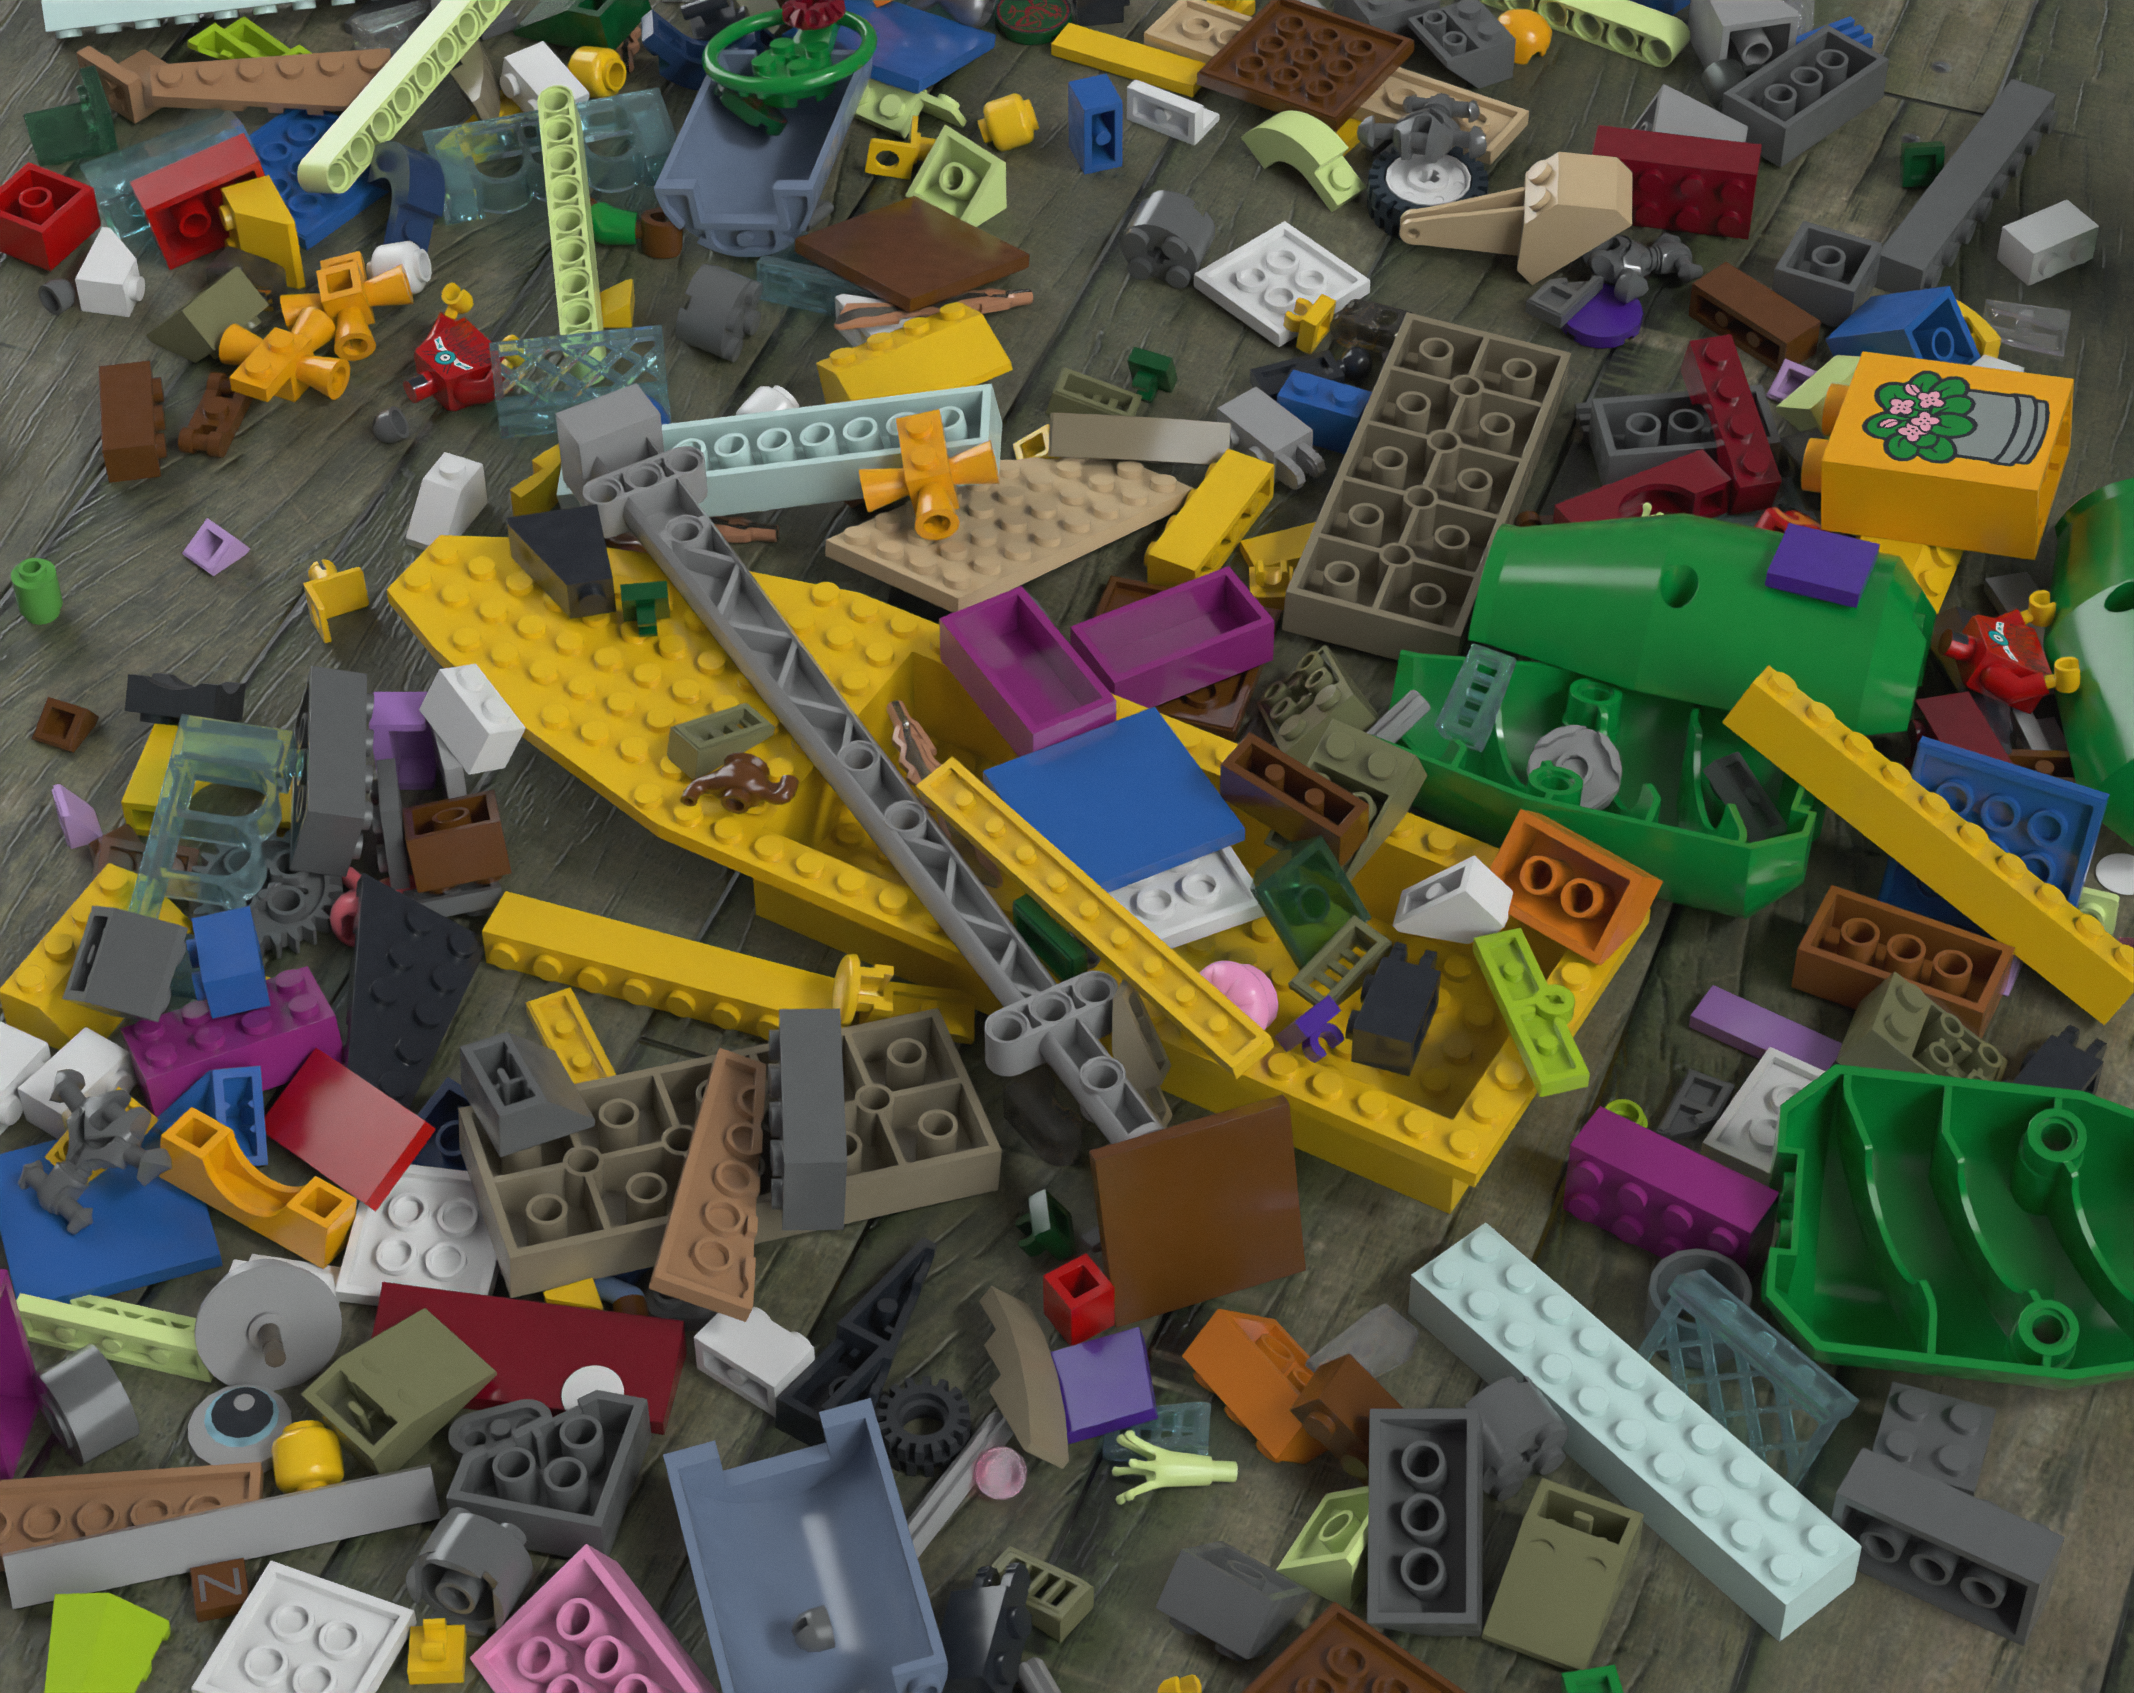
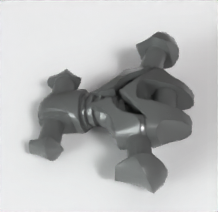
[1357,93,1487,163]
[1582,232,1703,304]
[18,1069,172,1235]

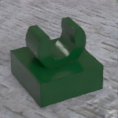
[1899,141,1945,187]
[1127,347,1178,403]
[620,581,670,638]
[1016,1189,1076,1261]

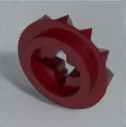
[782,0,846,30]

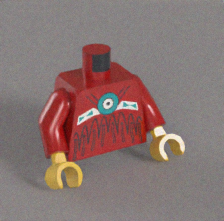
[403,282,530,411]
[1938,590,2080,714]

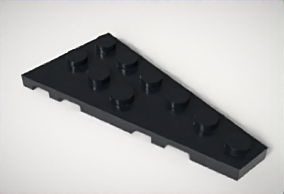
[343,873,485,1110]

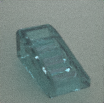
[1434,643,1516,752]
[1103,1402,1211,1462]

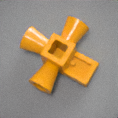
[280,251,414,361]
[219,307,350,402]
[859,409,1000,540]

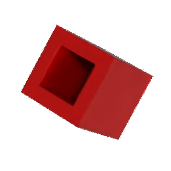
[1043,1253,1115,1346]

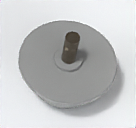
[195,1259,342,1391]

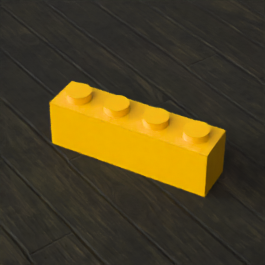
[1144,449,1275,588]

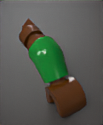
[590,196,683,258]

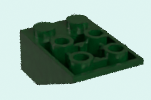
[513,0,652,51]

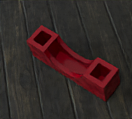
[1680,334,1782,515]
[1553,449,1732,524]

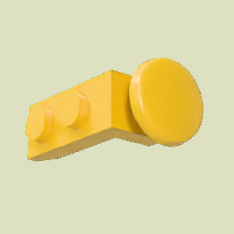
[832,954,975,1044]

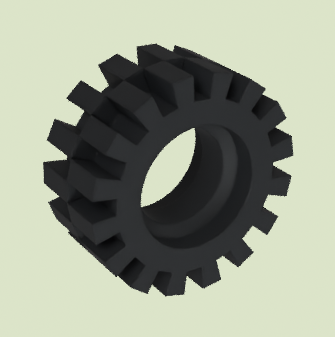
[876,1376,971,1477]

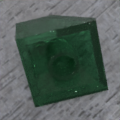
[1250,835,1372,971]

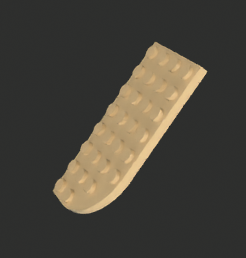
[825,457,1193,613]

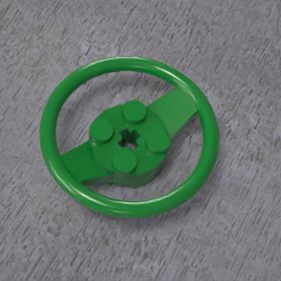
[702,9,878,108]

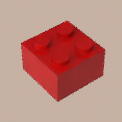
[0,162,101,271]

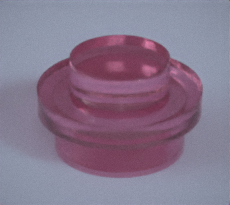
[974,1446,1027,1500]

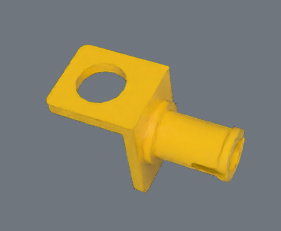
[865,115,936,180]
[303,559,369,643]

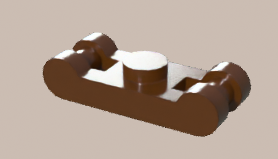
[178,372,253,458]

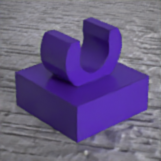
[1274,995,1345,1063]

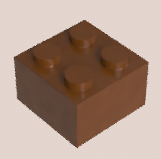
[402,789,512,894]

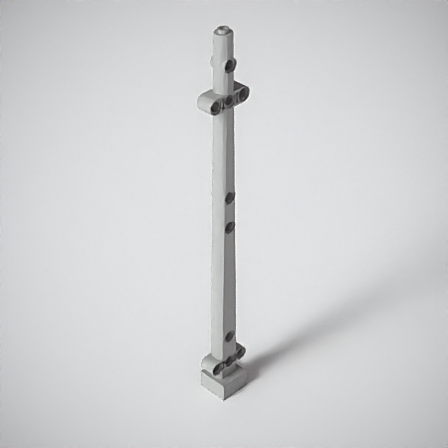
[555,383,1165,1144]

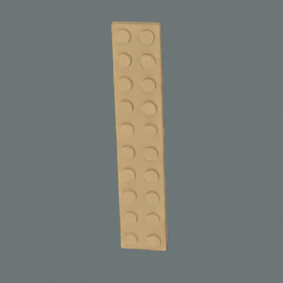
[1144,0,1529,165]

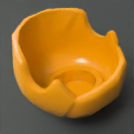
[1497,9,1552,64]

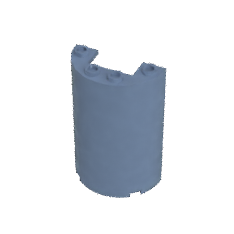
[654,50,872,257]
[663,1398,948,1693]

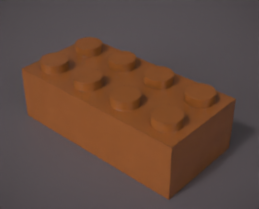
[1791,885,2015,1039]

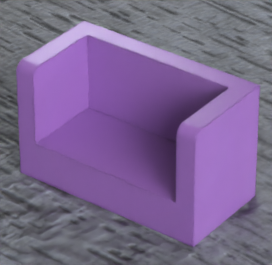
[369,692,437,790]

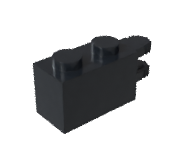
[1345,942,1441,1076]
[2004,1024,2107,1095]
[939,1562,1032,1693]

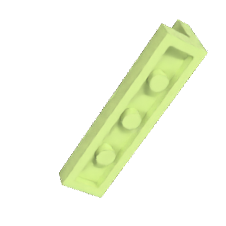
[16,1293,214,1383]

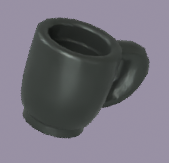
[1701,59,1764,113]

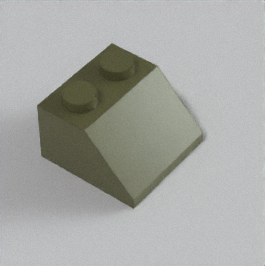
[146,265,269,363]

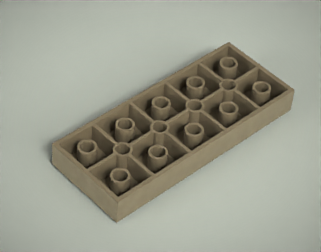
[1282,312,1571,660]
[458,1008,1002,1298]

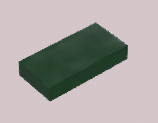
[1013,893,1088,982]

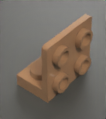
[76,45,168,123]

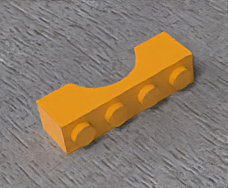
[159,1107,357,1270]

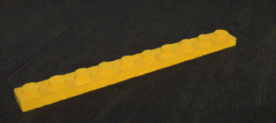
[916,756,1274,1079]

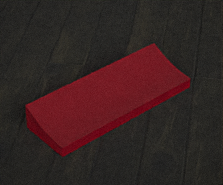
[371,1282,687,1435]

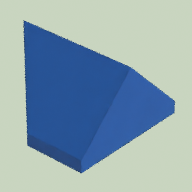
[154,1066,268,1166]

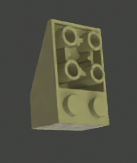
[1256,645,1380,766]
[1264,718,1427,884]
[1836,971,2008,1082]
[301,1308,497,1475]
[1481,1478,1644,1671]

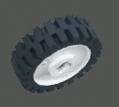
[1367,146,1488,240]

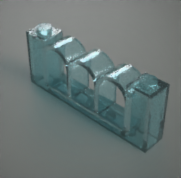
[422,87,677,225]
[128,714,303,1001]

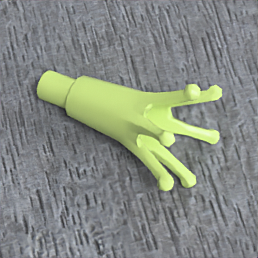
[1112,1430,1238,1505]

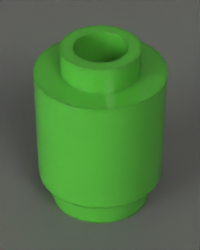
[11,558,63,625]

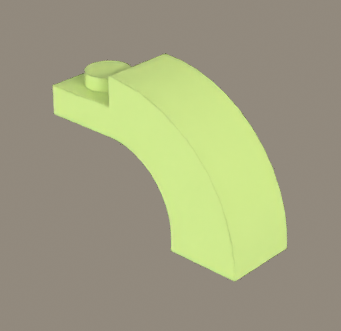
[1241,110,1366,212]

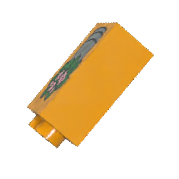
[1801,351,2074,560]

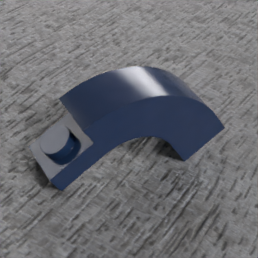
[641,9,778,91]
[367,141,445,252]

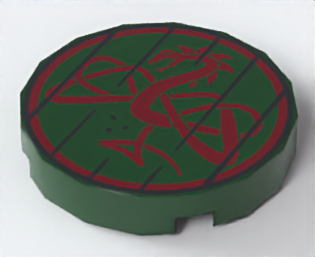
[995,0,1072,45]
[714,84,788,136]

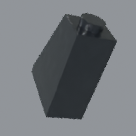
[506,504,616,618]

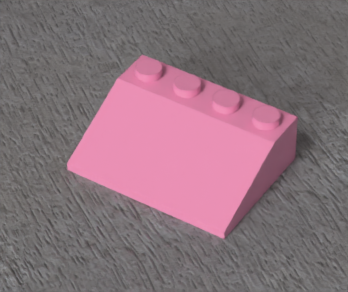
[470,1544,718,1693]

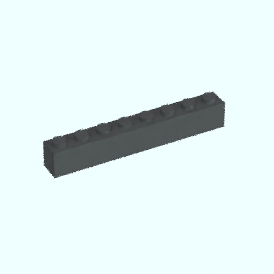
[1874,79,2058,294]

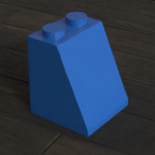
[1826,286,1981,365]

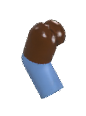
[594,1276,649,1316]

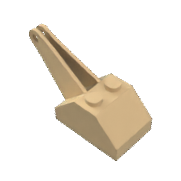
[1399,152,1632,285]

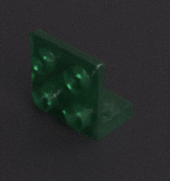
[23,65,119,167]

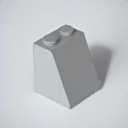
[1688,0,1799,69]
[1631,84,1748,142]

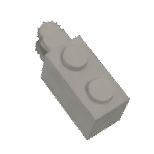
[1217,387,1326,490]

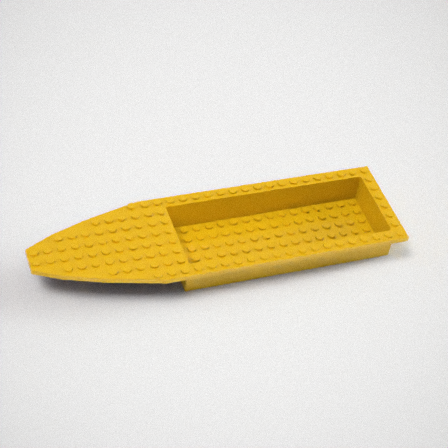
[387,535,1651,1214]

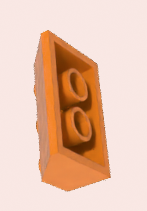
[1490,809,1663,965]
[1182,1309,1328,1464]

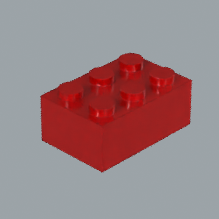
[130,133,265,270]

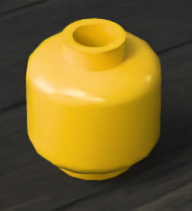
[567,46,627,99]
[977,93,1040,152]
[271,1420,344,1494]

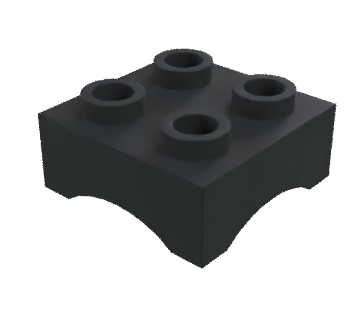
[125,673,246,729]

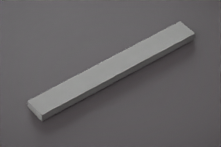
[3,1464,441,1609]

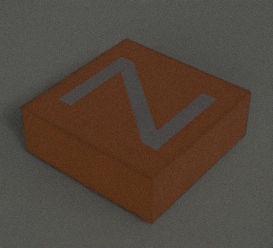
[190,1557,250,1623]

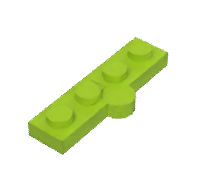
[1473,927,1590,1097]

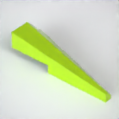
[187,16,312,60]
[44,1593,171,1693]

